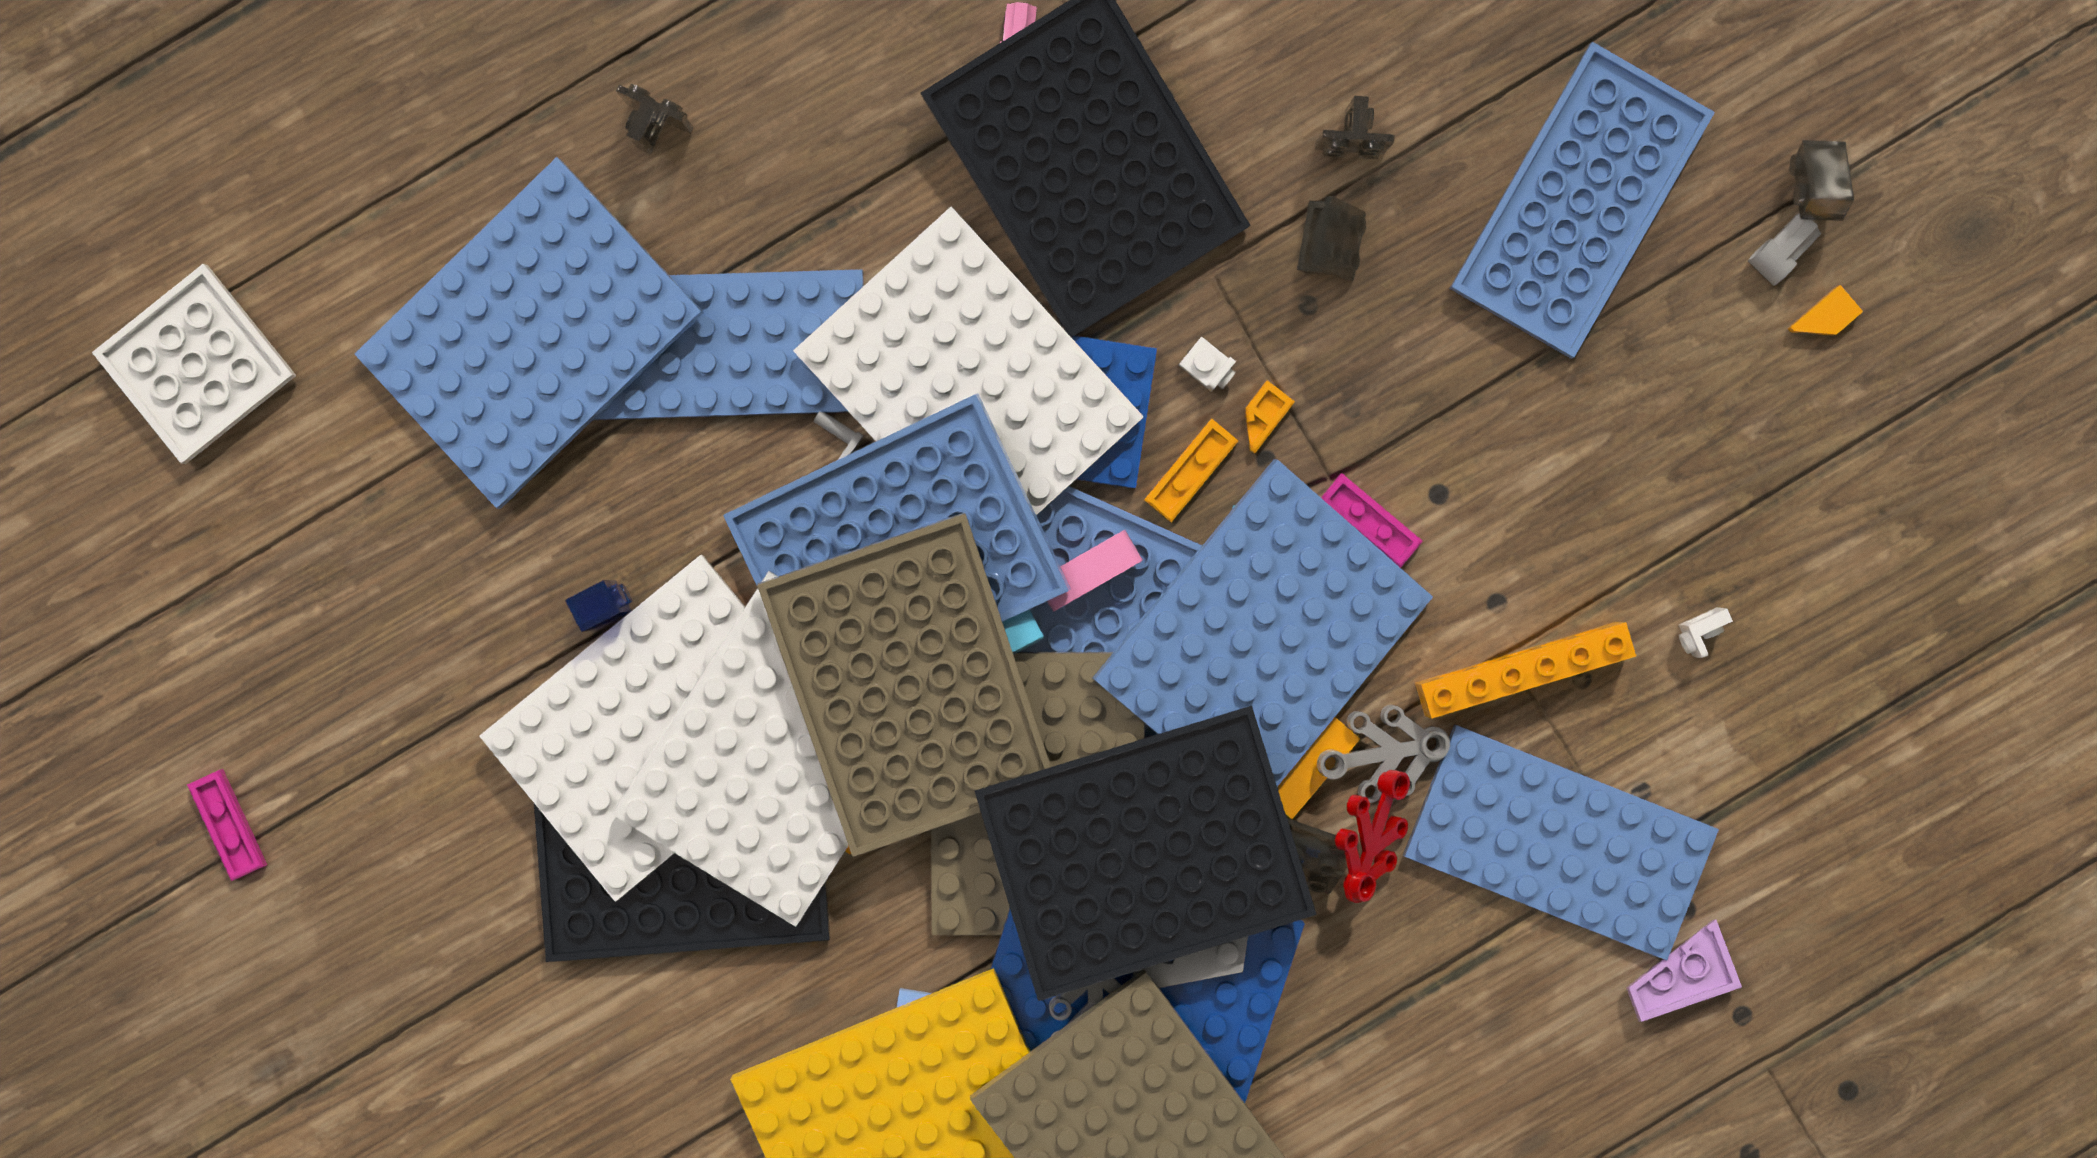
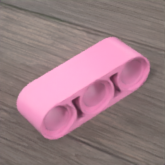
[1047,530,1143,612]

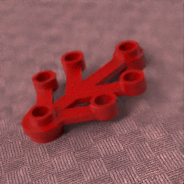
[1335,770,1410,903]

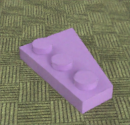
[1626,919,1742,1022]

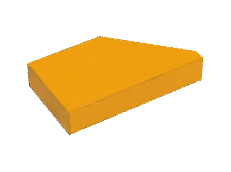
[1787,285,1863,336]
[1245,380,1295,454]

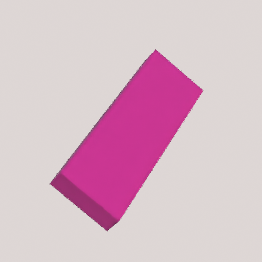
[1321,473,1423,568]
[187,769,267,881]

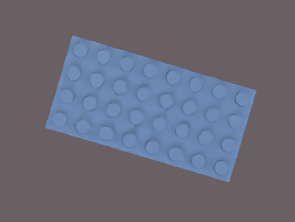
[1449,42,1715,359]
[594,269,864,420]
[1403,725,1719,960]

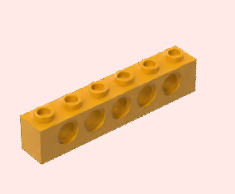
[1415,622,1636,719]

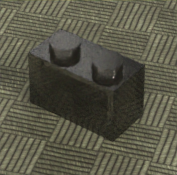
[1789,140,1854,221]

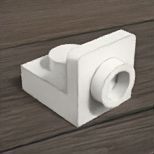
[1179,337,1236,392]
[1679,607,1733,658]

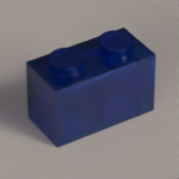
[565,580,632,632]

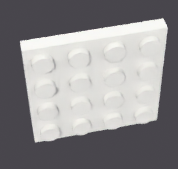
[92,264,296,464]

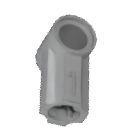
[1748,213,1821,286]

